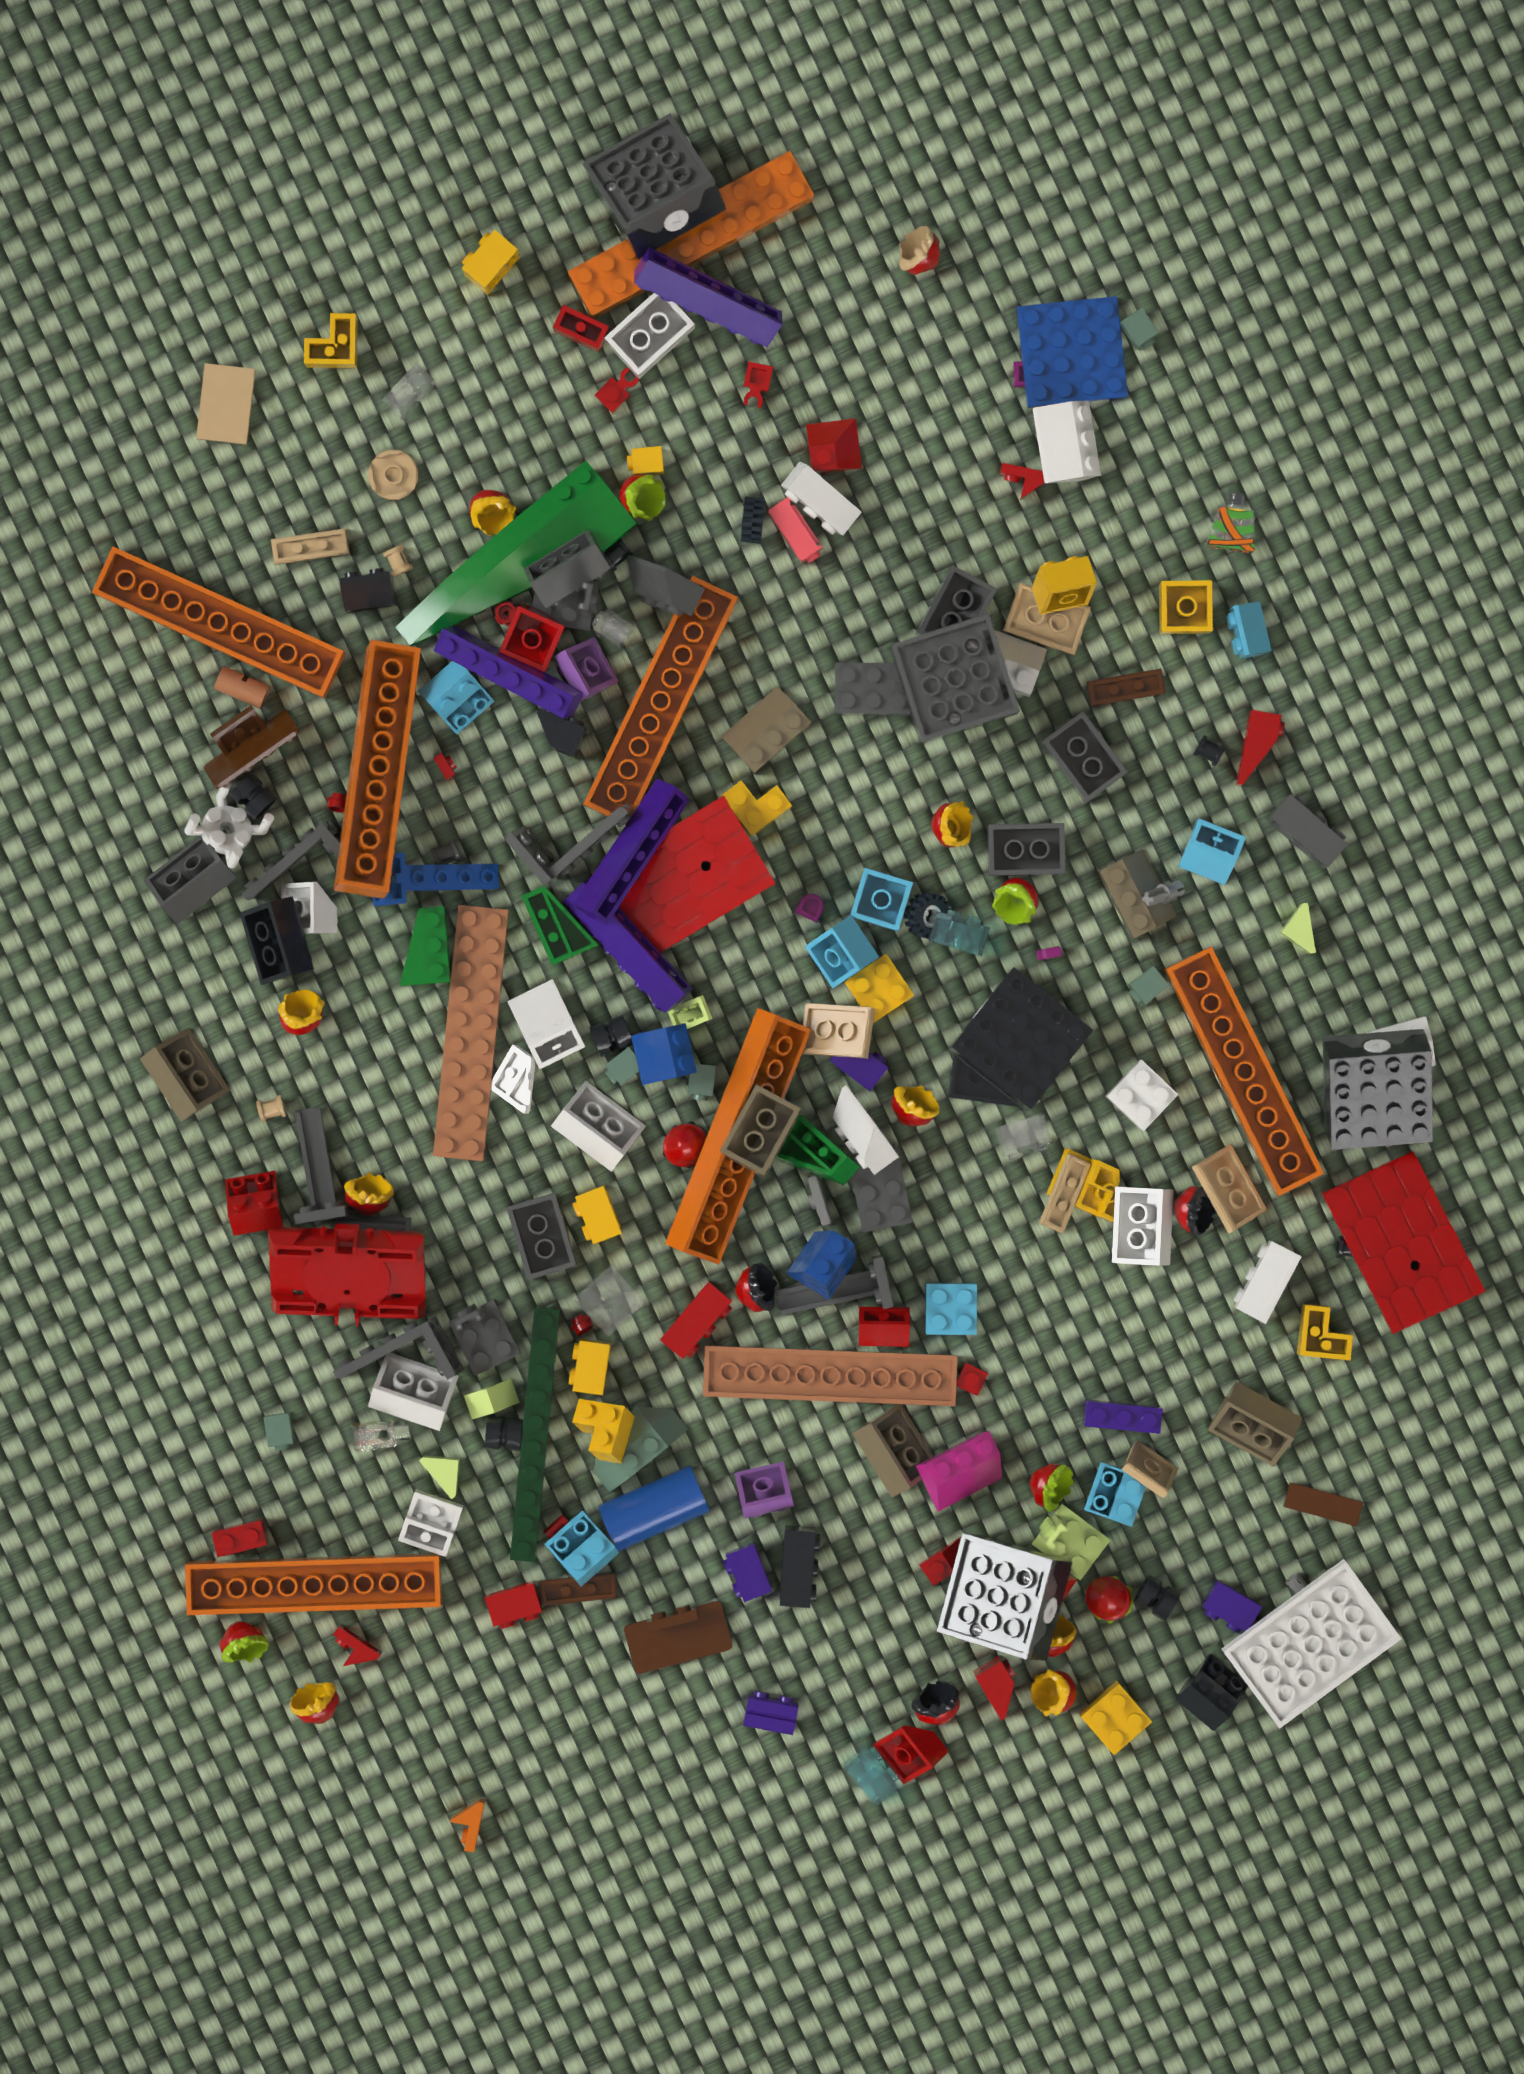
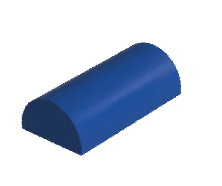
[598,1465,711,1552]

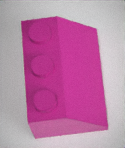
[916,1431,1002,1512]

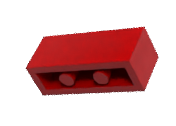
[660,1281,732,1359]

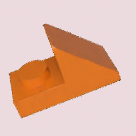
[449,1798,485,1853]

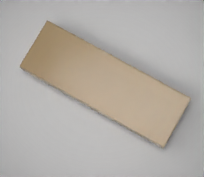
[271,528,350,565]
[1039,1154,1092,1234]

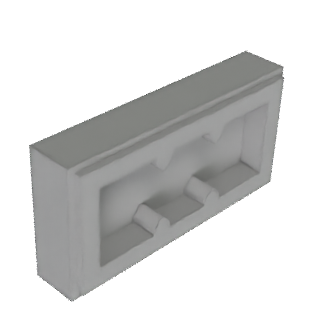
[807,1175,833,1226]

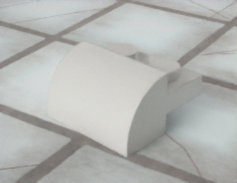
[398,1489,464,1557]

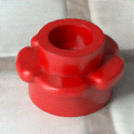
[494,601,517,626]
[326,793,346,813]
[570,1314,594,1336]

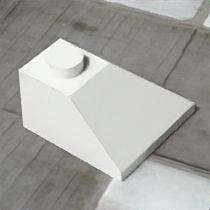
[281,882,338,934]

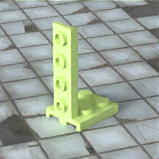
[1031,1503,1110,1580]

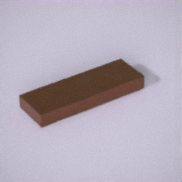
[1086,669,1166,707]
[1283,1482,1363,1527]
[540,1572,618,1606]

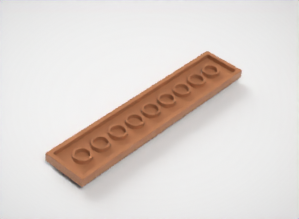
[433,905,509,1161]
[703,1345,958,1406]

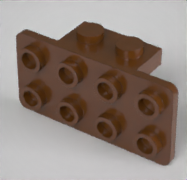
[203,705,299,789]
[624,1601,732,1674]

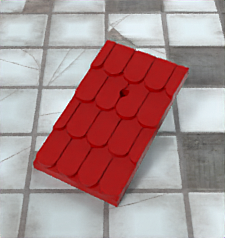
[619,796,776,953]
[1321,1151,1486,1334]

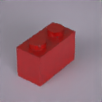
[552,305,610,353]
[858,1306,910,1347]
[211,1518,269,1558]
[485,1581,543,1629]

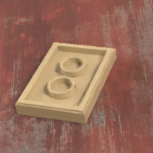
[196,363,256,445]
[1003,583,1091,655]
[802,1003,875,1059]
[1192,1144,1267,1234]

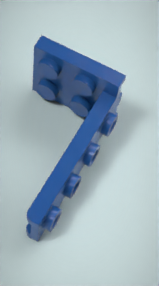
[373,852,499,906]

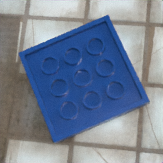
[1016,296,1128,408]

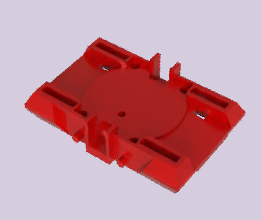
[268,1224,426,1326]

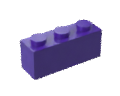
[1083,1399,1163,1434]

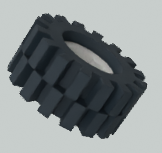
[741,497,765,544]
[904,892,953,939]

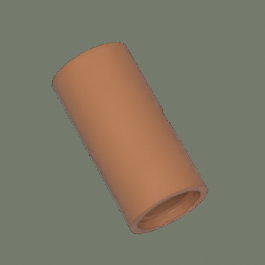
[214,666,271,709]

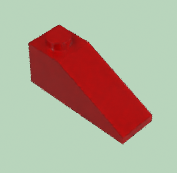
[1236,710,1285,786]

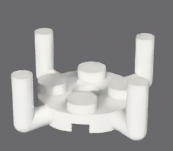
[185,783,274,869]

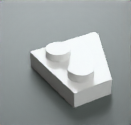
[491,1045,536,1114]

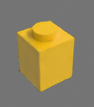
[627,446,664,475]

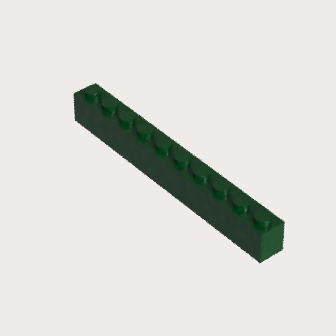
[510,1306,561,1562]

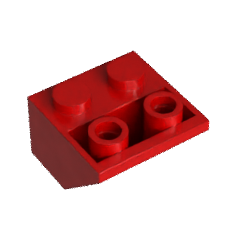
[225,1171,283,1236]

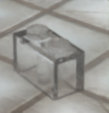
[382,363,436,421]
[593,609,634,650]
[994,1114,1052,1160]

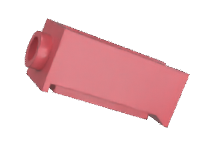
[768,497,823,564]

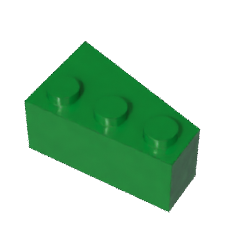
[521,886,599,966]
[399,906,451,986]
[776,1114,860,1185]

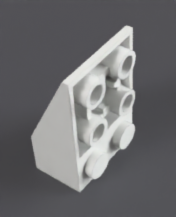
[507,979,586,1069]

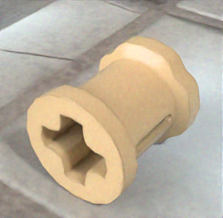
[383,545,413,577]
[256,1095,287,1122]

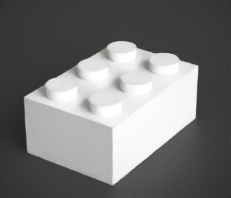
[604,293,695,379]

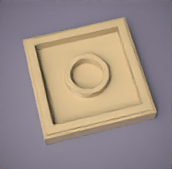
[1122,1440,1178,1499]

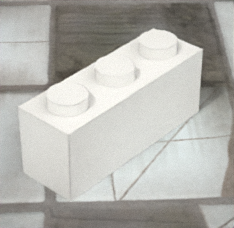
[781,462,862,536]

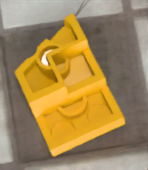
[1046,1148,1120,1223]

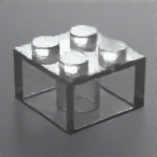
[574,1264,646,1336]

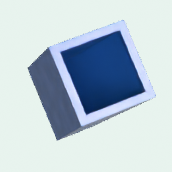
[631,1023,697,1085]
[787,1230,857,1300]

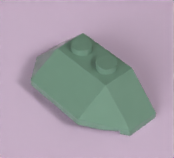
[594,1406,688,1492]

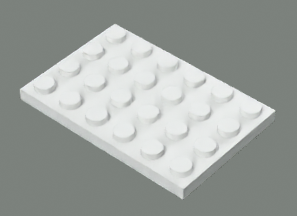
[1222,1559,1402,1729]

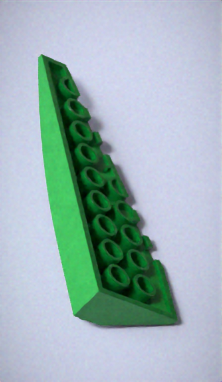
[396,461,638,646]

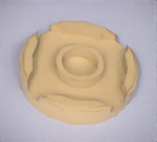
[368,450,418,500]

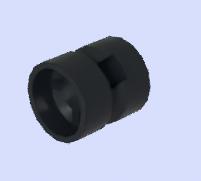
[229,772,277,820]
[590,1014,633,1057]
[485,1416,523,1452]
[1133,1575,1180,1621]

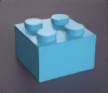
[850,868,913,932]
[805,915,879,988]
[925,1282,977,1335]

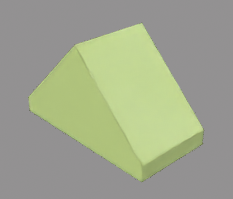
[1280,903,1316,954]
[668,995,713,1029]
[464,1379,520,1419]
[419,1455,460,1499]

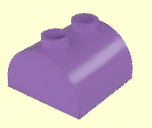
[554,637,619,702]
[735,1461,794,1518]

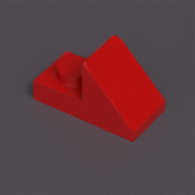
[999,463,1045,500]
[919,1536,961,1586]
[333,1624,382,1666]

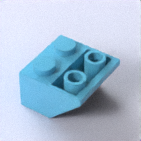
[1225,601,1272,659]
[418,661,494,734]
[1178,819,1246,885]
[1084,1462,1146,1527]
[545,1510,619,1587]

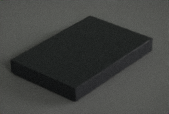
[948,1055,1020,1107]

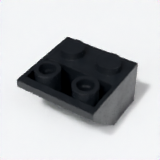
[339,568,397,613]
[537,708,587,759]
[1175,1653,1248,1731]

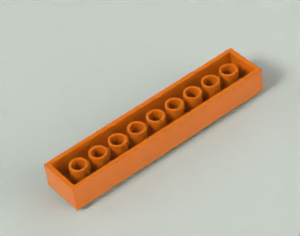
[568,151,814,319]
[92,546,346,699]
[583,575,738,826]
[334,639,421,899]
[1164,946,1324,1196]
[665,1008,811,1265]
[185,1553,442,1615]

